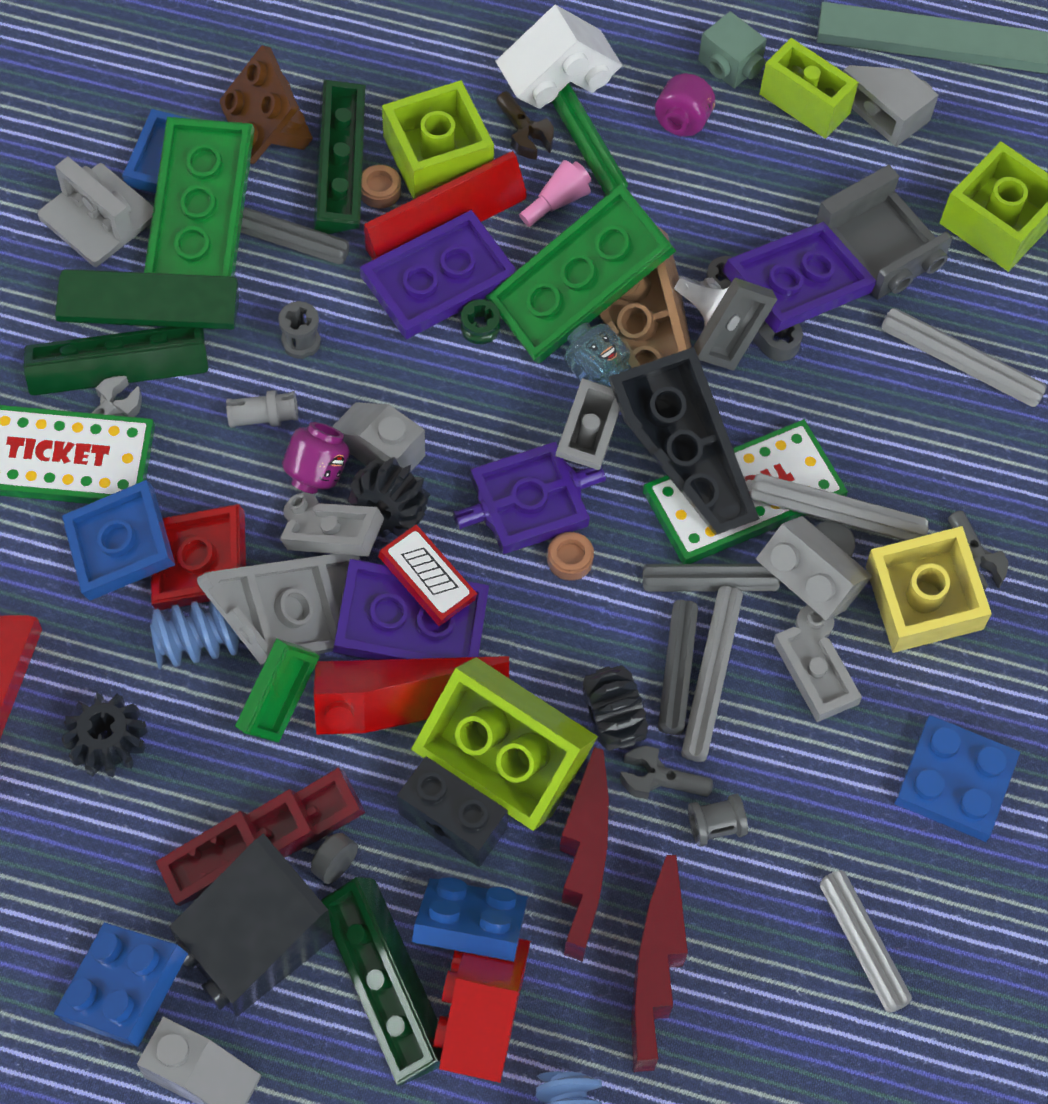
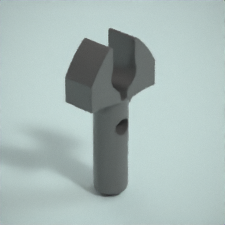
[948,511,1008,592]
[619,745,713,800]

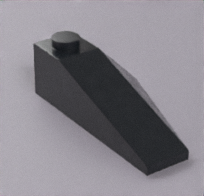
[608,347,760,536]

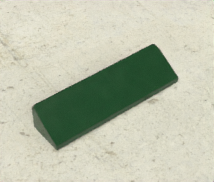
[314,79,366,234]
[55,269,239,330]
[23,327,209,396]
[320,877,443,1086]

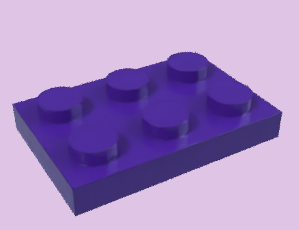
[360,210,517,340]
[722,221,877,333]
[332,559,489,660]

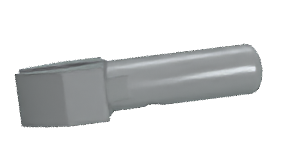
[92,376,142,417]

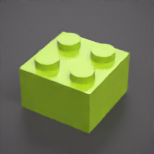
[382,80,494,199]
[940,141,1048,272]

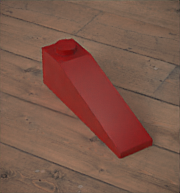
[314,656,509,735]

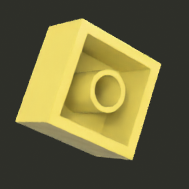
[865,526,992,653]

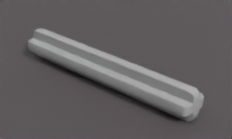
[882,308,1047,407]
[750,473,928,541]
[681,586,743,762]

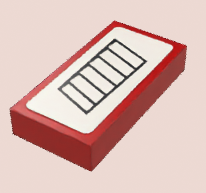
[378,524,477,626]

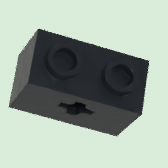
[397,756,508,868]

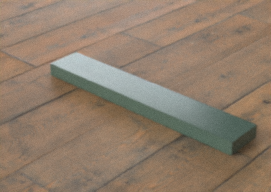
[817,2,1048,74]

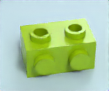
[759,38,859,139]

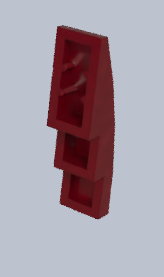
[559,747,609,962]
[155,767,366,906]
[631,855,688,1072]

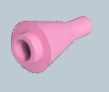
[519,160,591,227]

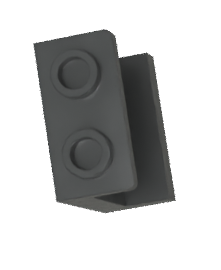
[815,164,953,300]

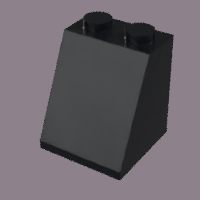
[169,833,333,1017]

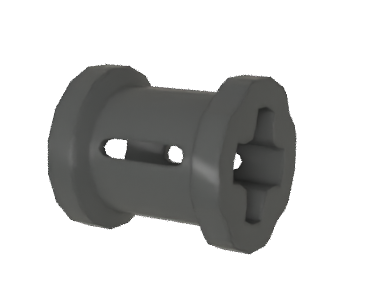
[278,301,321,359]
[688,793,748,847]

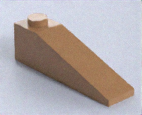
[599,225,692,368]

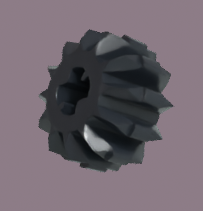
[347,457,430,537]
[583,665,648,751]
[62,692,148,778]

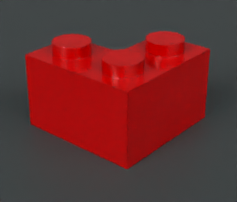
[433,938,531,1083]

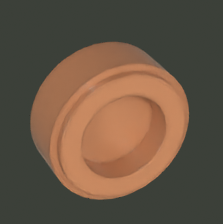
[361,165,401,209]
[547,532,594,581]

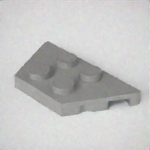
[197,554,360,665]

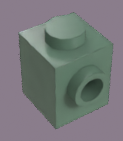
[698,11,767,89]

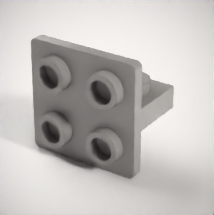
[38,156,154,267]

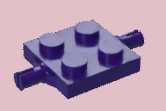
[453,442,606,555]

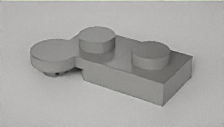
[280,493,384,556]
[773,605,862,722]

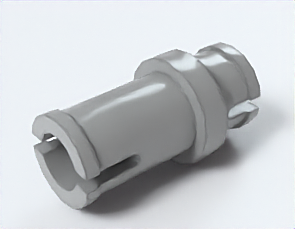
[226,390,298,428]

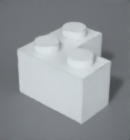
[495,4,623,109]

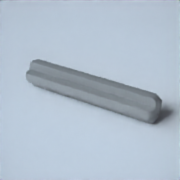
[820,870,912,1013]

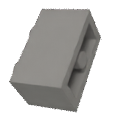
[756,516,872,620]

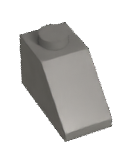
[843,65,939,147]
[555,378,620,470]
[332,402,425,472]
[137,1017,261,1104]

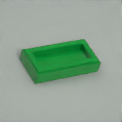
[235,638,320,743]

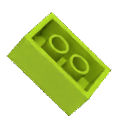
[411,657,598,831]

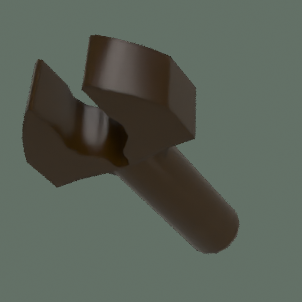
[496,91,554,160]

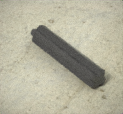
[241,207,349,265]
[642,564,781,592]
[658,600,698,735]

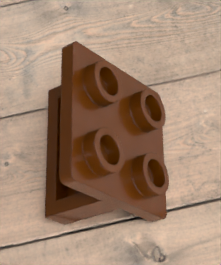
[220,45,313,164]

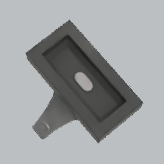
[674,277,777,371]

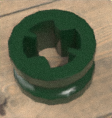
[461,299,500,344]

